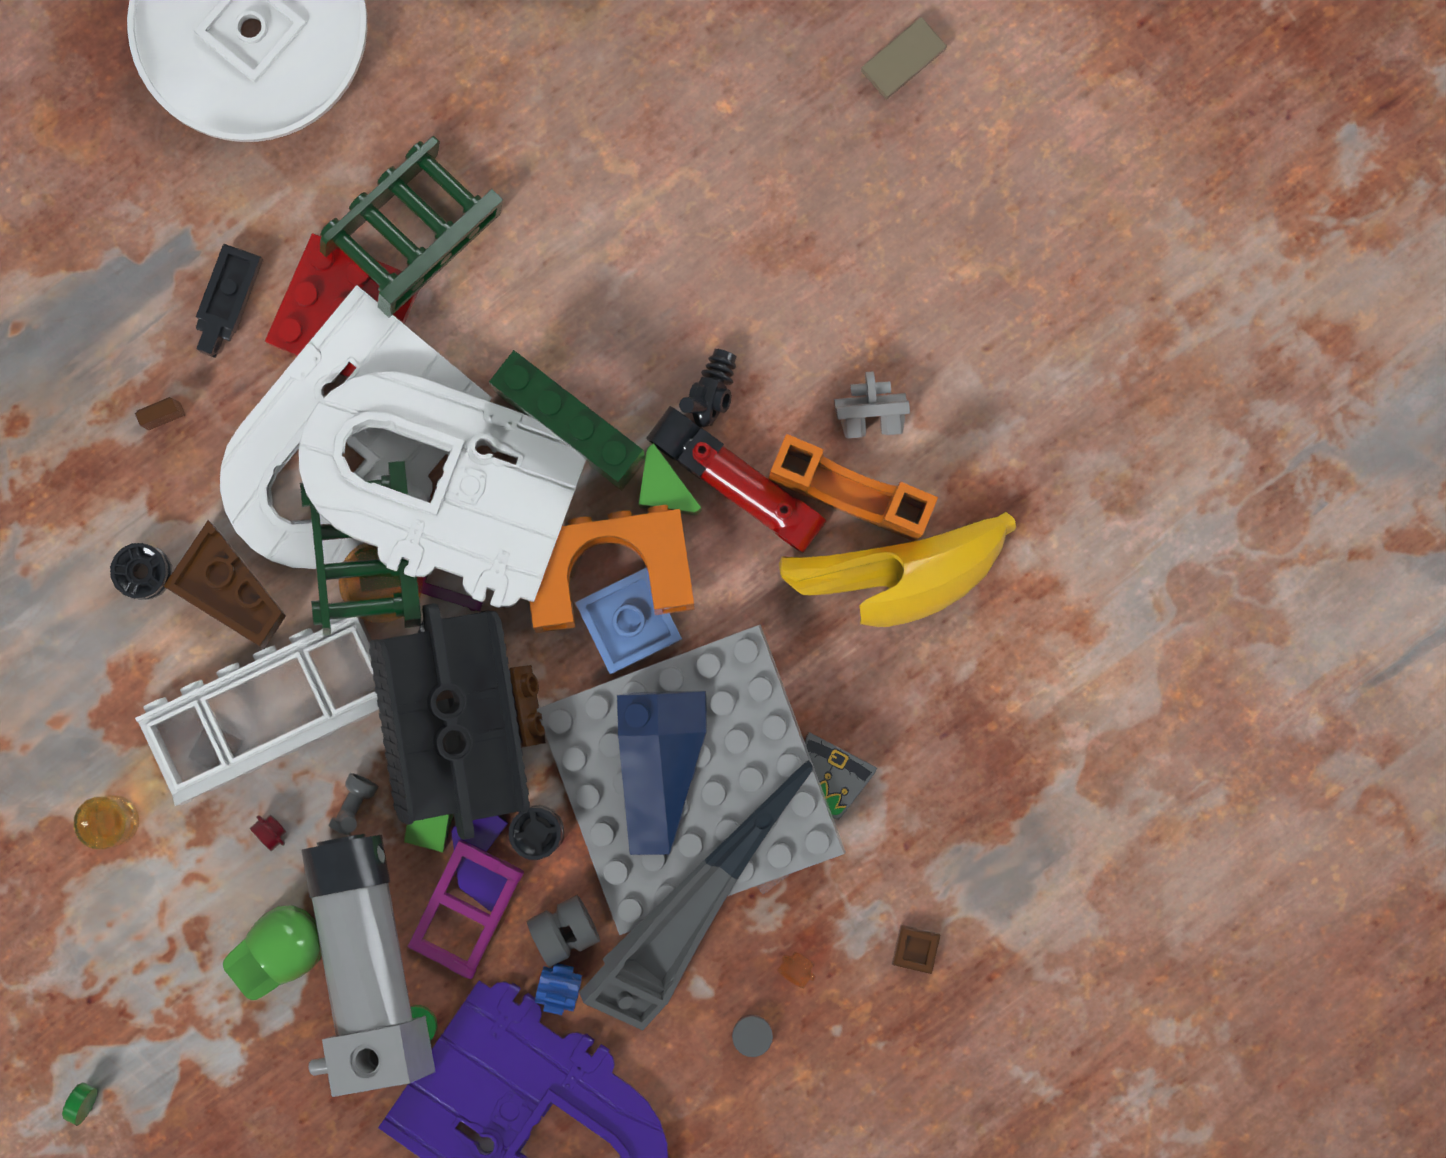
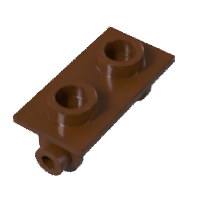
[509,665,546,748]

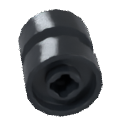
[509,805,564,860]

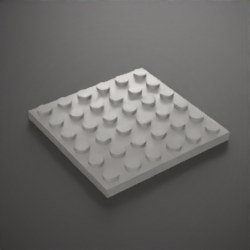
[536,625,846,935]

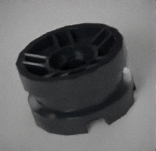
[110,543,173,600]

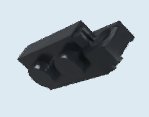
[196,244,263,358]

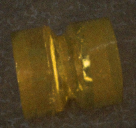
[73,795,139,849]

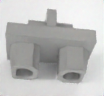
[834,371,910,438]

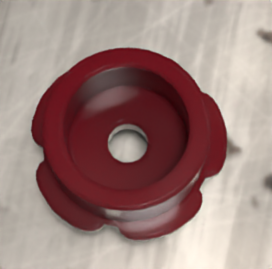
[250,814,287,852]

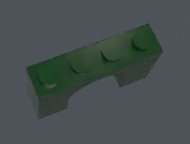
[489,350,646,491]

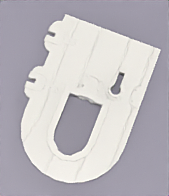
[220,285,492,569]
[299,372,586,608]

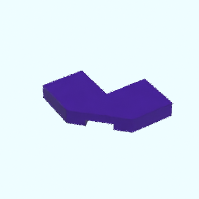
[451,815,508,912]

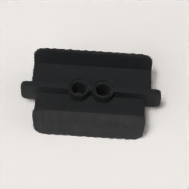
[369,603,530,840]

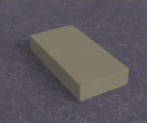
[861,17,947,100]

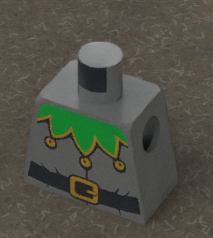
[804,732,877,821]

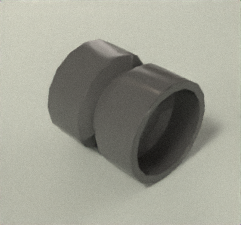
[526,894,601,967]

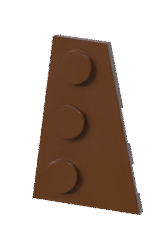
[164,520,286,649]

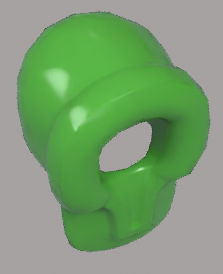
[223,905,322,1000]

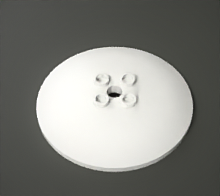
[127,0,367,142]

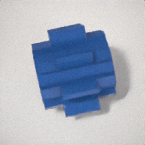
[535,963,582,1015]

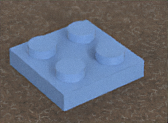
[575,567,682,675]

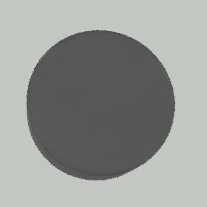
[732,1015,773,1057]

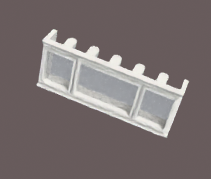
[135,617,379,806]

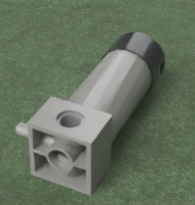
[301,834,435,1097]

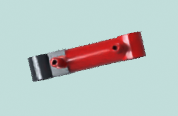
[646,406,827,553]

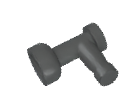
[328,773,379,836]

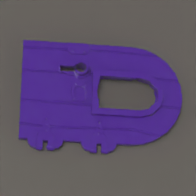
[378,980,668,1158]

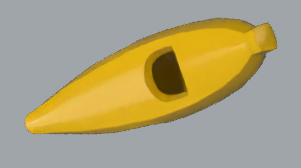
[779,512,1016,627]

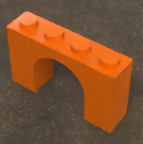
[769,434,938,541]
[529,505,695,633]

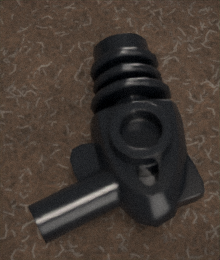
[679,349,737,428]

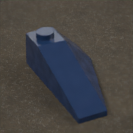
[617,691,707,855]

